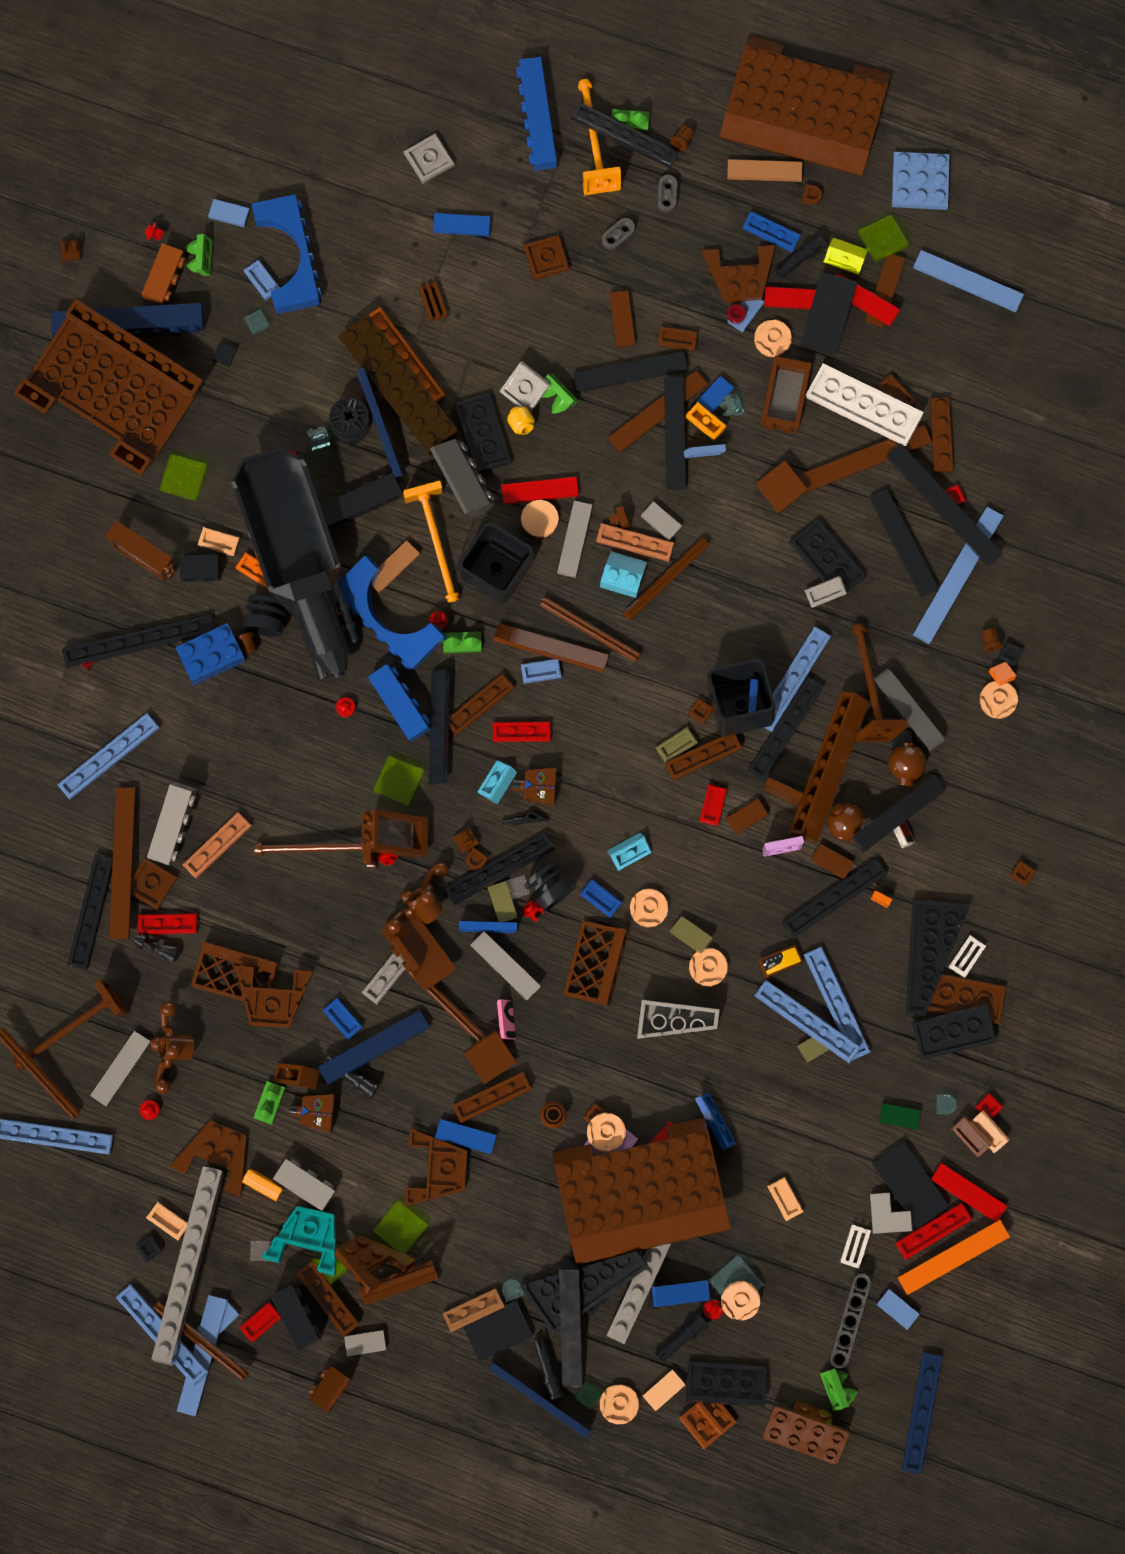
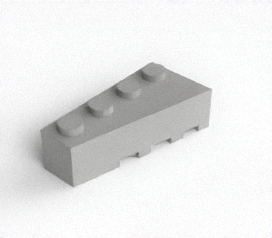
[147,782,198,865]
[637,1000,719,1039]

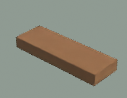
[373,540,420,594]
[442,1288,504,1332]

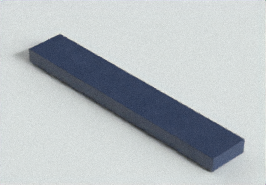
[357,368,402,479]
[318,1010,429,1085]
[901,1352,942,1474]
[489,1363,590,1437]

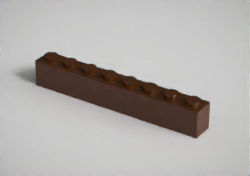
[789,691,869,843]

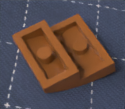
[679,1402,736,1449]

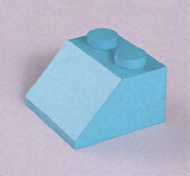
[600,551,647,598]

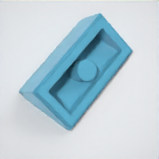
[478,760,517,804]
[607,833,652,871]

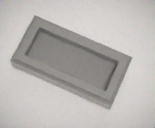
[641,501,682,541]
[805,576,847,608]
[344,1330,386,1356]

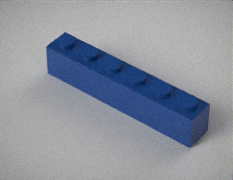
[516,57,557,171]

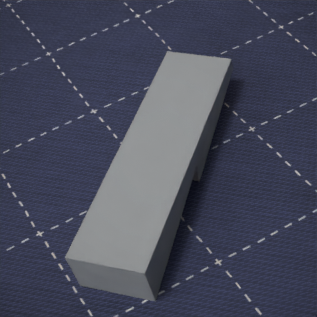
[470,931,541,1000]

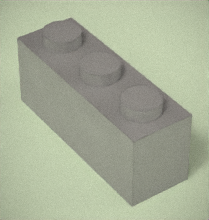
[273,1159,336,1212]

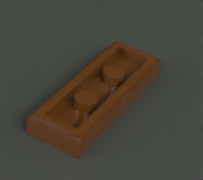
[610,291,635,348]

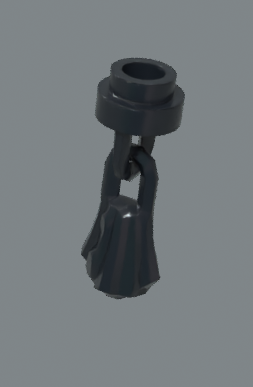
[134,934,180,963]

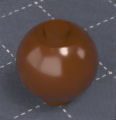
[888,742,926,786]
[827,803,866,844]

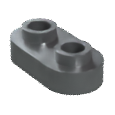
[657,175,677,213]
[602,218,635,250]

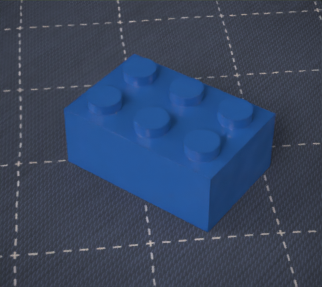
[175,623,245,686]

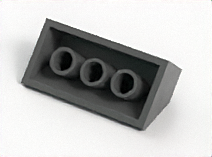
[430,439,495,517]

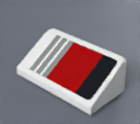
[894,821,915,848]

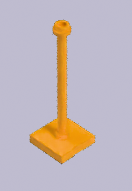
[578,79,621,195]
[403,481,459,603]

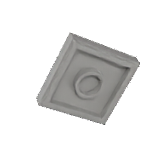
[404,133,454,184]
[500,361,551,413]

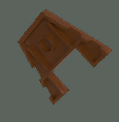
[702,245,775,303]
[236,965,312,1028]
[170,1120,247,1197]
[405,1129,467,1206]
[335,1235,416,1293]

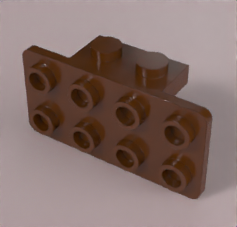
[382,913,455,990]
[763,1401,849,1464]

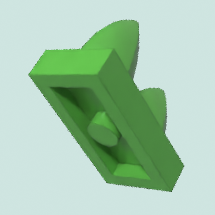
[612,109,649,132]
[184,234,213,276]
[542,374,579,414]
[443,631,482,653]
[253,1081,286,1125]
[820,1369,858,1411]

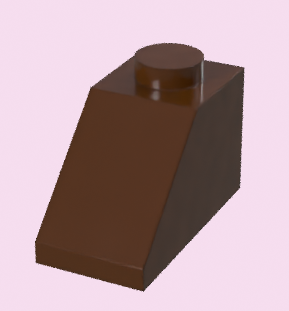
[273,1063,320,1090]

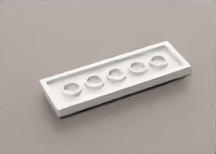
[806,364,924,446]

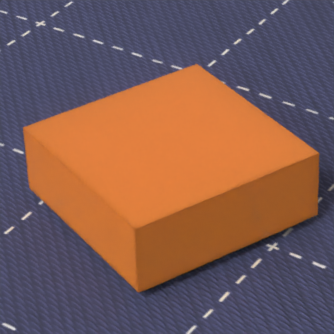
[989,662,1016,686]
[871,890,892,908]

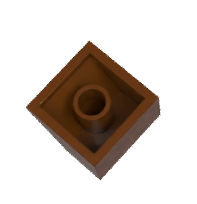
[308,1366,352,1413]

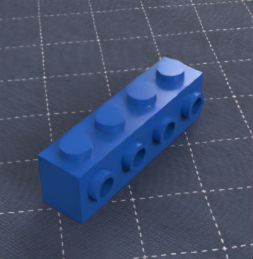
[368,664,431,742]

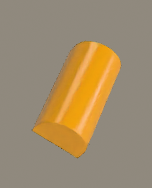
[685,402,726,441]
[242,1169,285,1202]

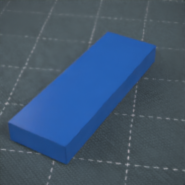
[742,211,801,253]
[433,213,490,236]
[459,921,517,933]
[695,1093,736,1151]
[435,1119,497,1154]
[652,1280,710,1307]

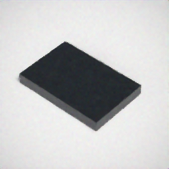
[463,1300,533,1362]

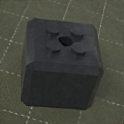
[459,522,533,604]
[707,658,775,737]

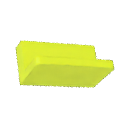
[824,238,868,275]

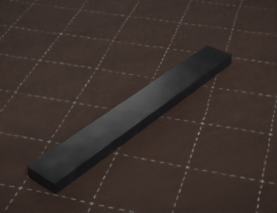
[886,444,1003,567]
[62,614,214,668]

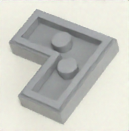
[870,1193,913,1234]

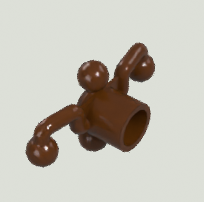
[386,862,448,934]
[150,1002,194,1094]

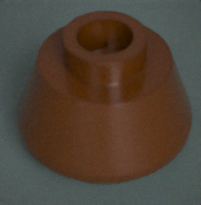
[540,1101,567,1128]

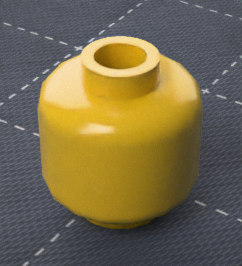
[507,407,535,435]

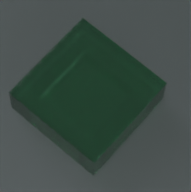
[575,1382,602,1409]

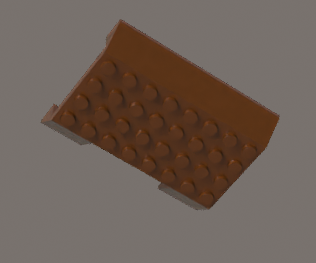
[720,36,891,176]
[13,299,203,476]
[553,1117,731,1265]

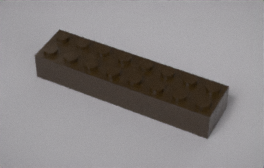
[338,313,460,457]

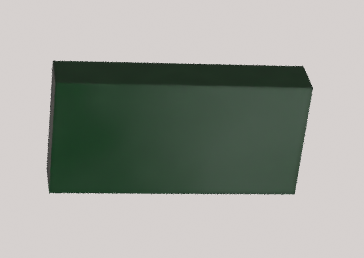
[879,1103,921,1130]

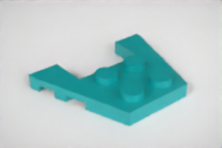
[262,1206,336,1276]

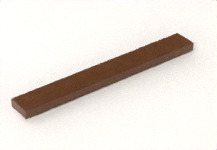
[797,425,932,494]
[109,788,136,940]

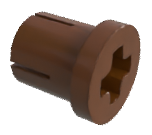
[671,126,694,151]
[981,628,1003,652]
[235,632,257,655]

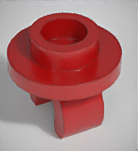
[144,222,164,241]
[429,611,448,630]
[378,844,398,865]
[524,900,545,922]
[703,1300,723,1320]

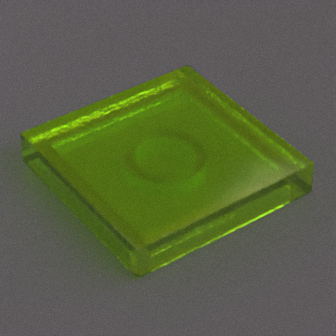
[858,215,908,262]
[160,454,207,501]
[373,756,424,806]
[373,1201,428,1254]

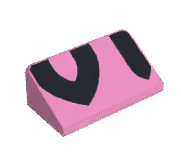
[497,1000,516,1040]

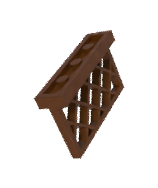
[563,920,629,1007]
[191,941,279,1002]
[358,1261,439,1306]

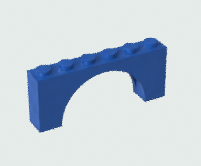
[252,195,322,314]
[339,556,447,669]

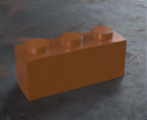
[142,243,186,305]

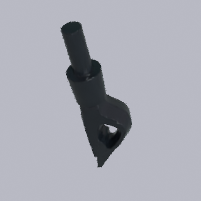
[501,811,548,826]

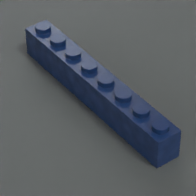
[51,303,204,337]

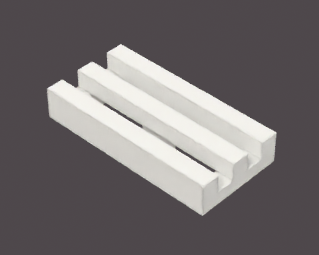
[948,935,986,978]
[840,1225,871,1269]

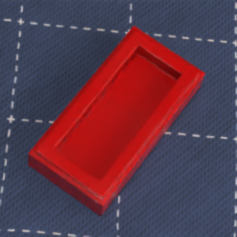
[699,784,727,826]
[239,1302,281,1343]

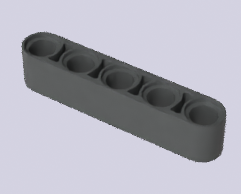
[874,668,945,753]
[829,1274,871,1368]

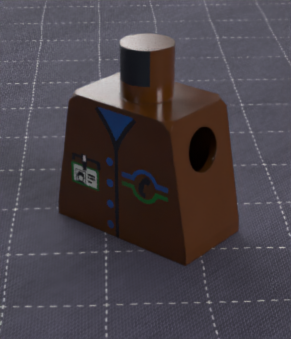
[513,768,556,807]
[289,1094,335,1133]

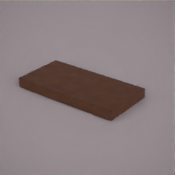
[927,974,1006,1025]

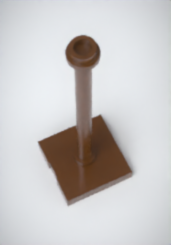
[852,624,908,742]
[255,829,377,869]
[12,979,129,1071]

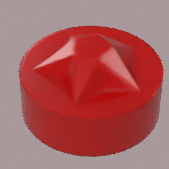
[336,698,355,718]
[140,1100,160,1120]

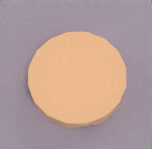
[754,320,792,357]
[521,500,559,538]
[980,681,1018,719]
[630,888,668,927]
[689,948,728,987]
[587,1113,626,1152]
[721,1281,760,1320]
[600,1384,639,1424]

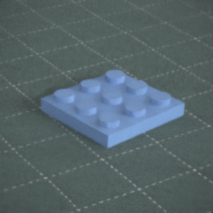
[892,152,949,210]

